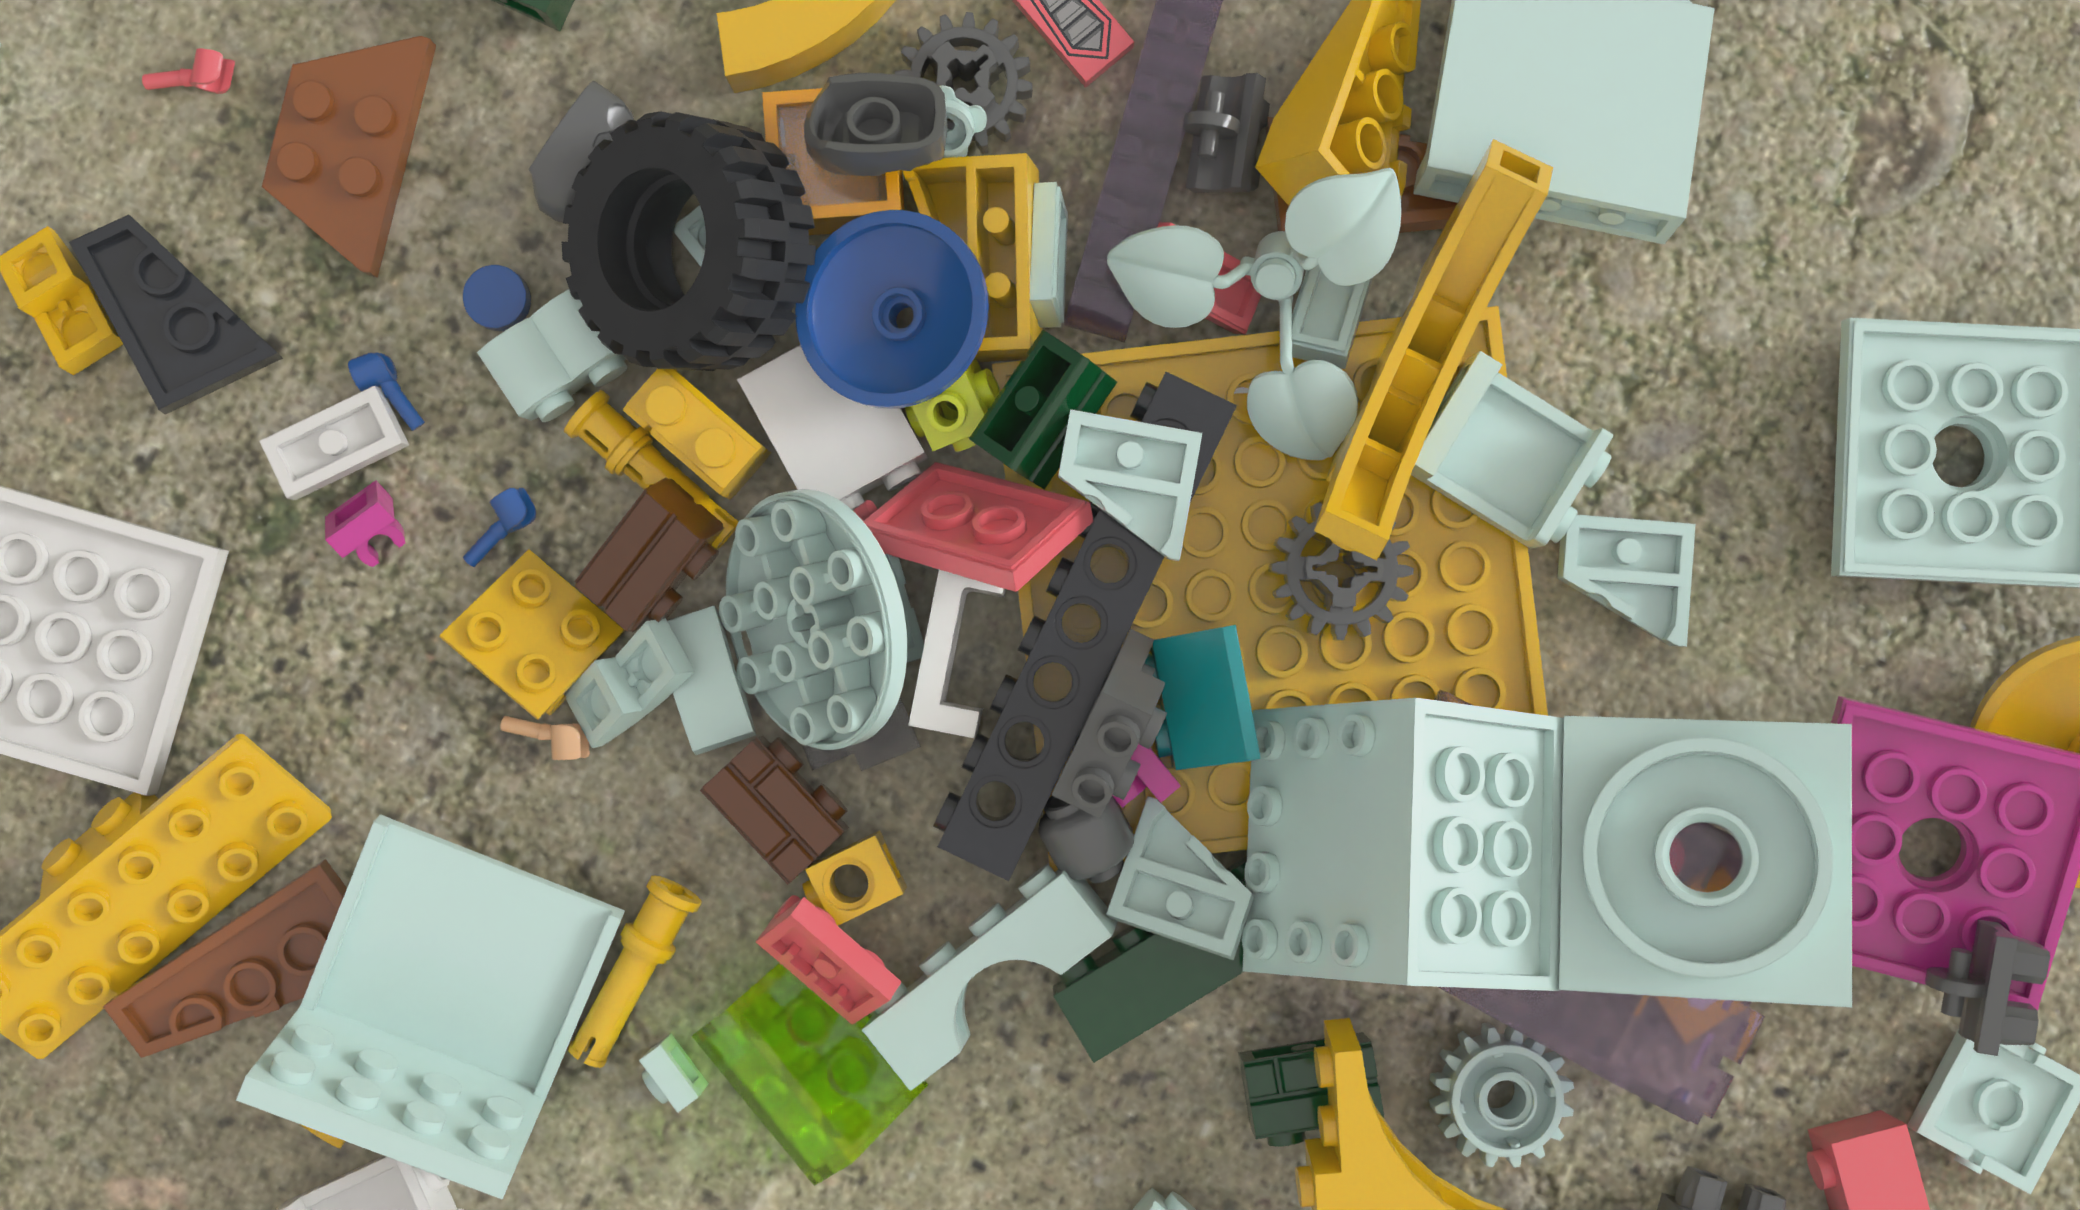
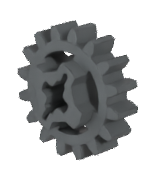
[895,12,1033,154]
[1268,502,1414,640]

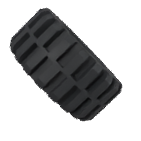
[562,111,816,371]

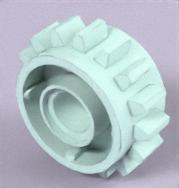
[1429,1022,1574,1168]

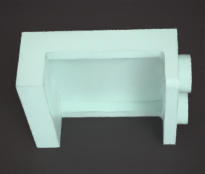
[1411,351,1613,549]

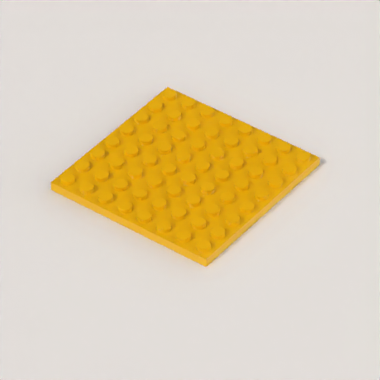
[992,306,1548,872]

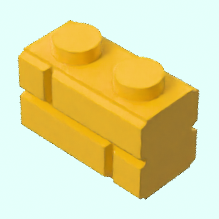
[623,368,771,500]

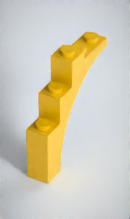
[1314,139,1553,561]
[1295,1018,1506,1210]

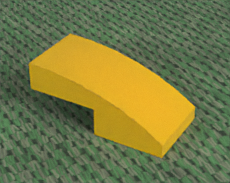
[0,226,123,376]

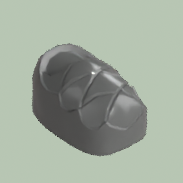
[804,73,948,176]
[529,81,634,222]

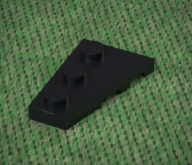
[69,214,283,415]

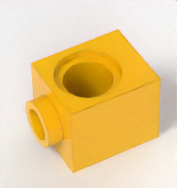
[802,830,907,926]

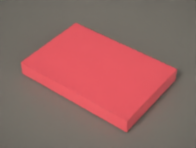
[863,462,1093,592]

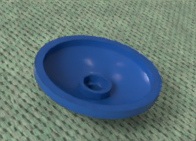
[795,210,989,409]

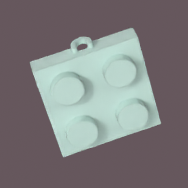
[1907,1029,2080,1195]

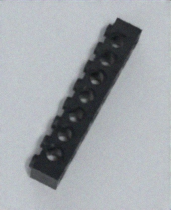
[933,372,1237,881]

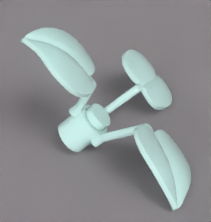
[1107,168,1402,460]

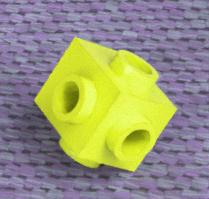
[905,358,1001,452]

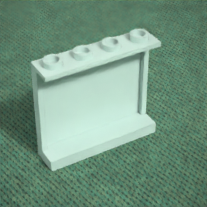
[1413,0,1715,244]

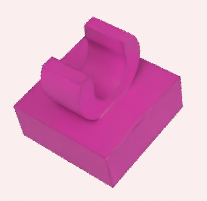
[325,480,406,567]
[1112,744,1181,807]

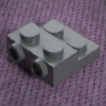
[1052,628,1167,818]

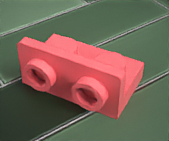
[756,895,902,1025]

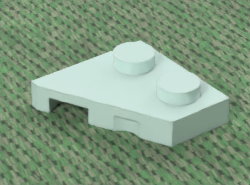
[1058,409,1202,561]
[1557,515,1696,647]
[1106,796,1254,960]

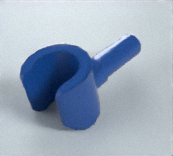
[348,352,425,431]
[463,488,536,567]

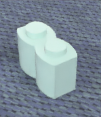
[477,289,627,422]

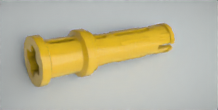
[564,390,739,550]
[567,875,702,1068]

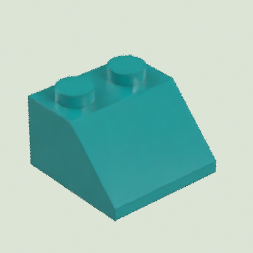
[1145,625,1261,770]

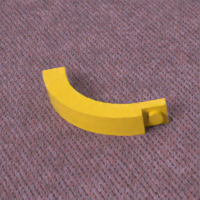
[716,0,896,93]

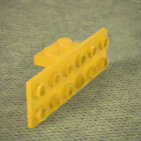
[0,734,332,1059]

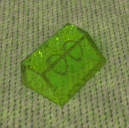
[692,962,929,1186]

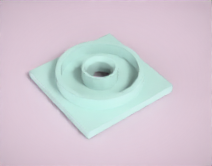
[1831,318,2080,588]
[1559,716,1852,1008]

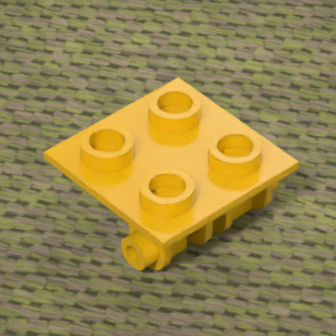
[439,549,625,720]

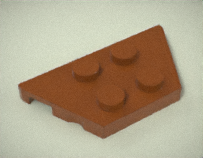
[261,36,436,278]

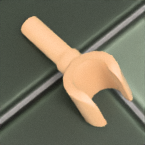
[500,716,590,760]

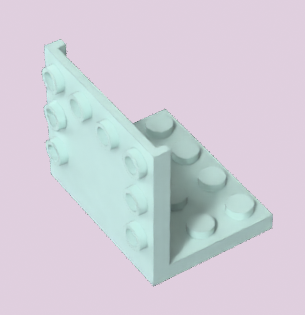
[1242,698,1564,991]
[236,814,625,1199]

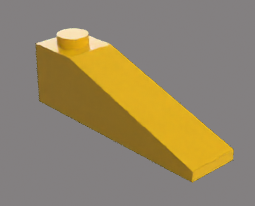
[1255,0,1421,206]

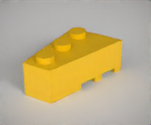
[902,153,1042,362]

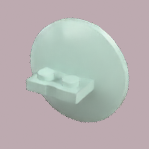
[719,489,924,750]

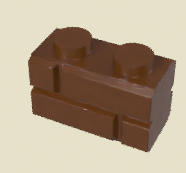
[574,478,724,633]
[700,736,849,885]

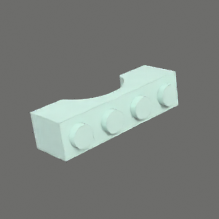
[862,864,1118,1091]

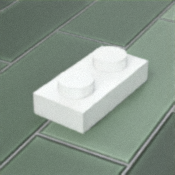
[259,386,409,500]

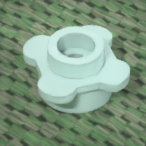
[940,85,987,158]

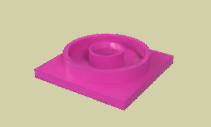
[1831,696,2080,1010]

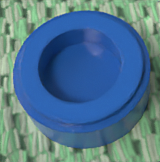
[463,265,531,331]

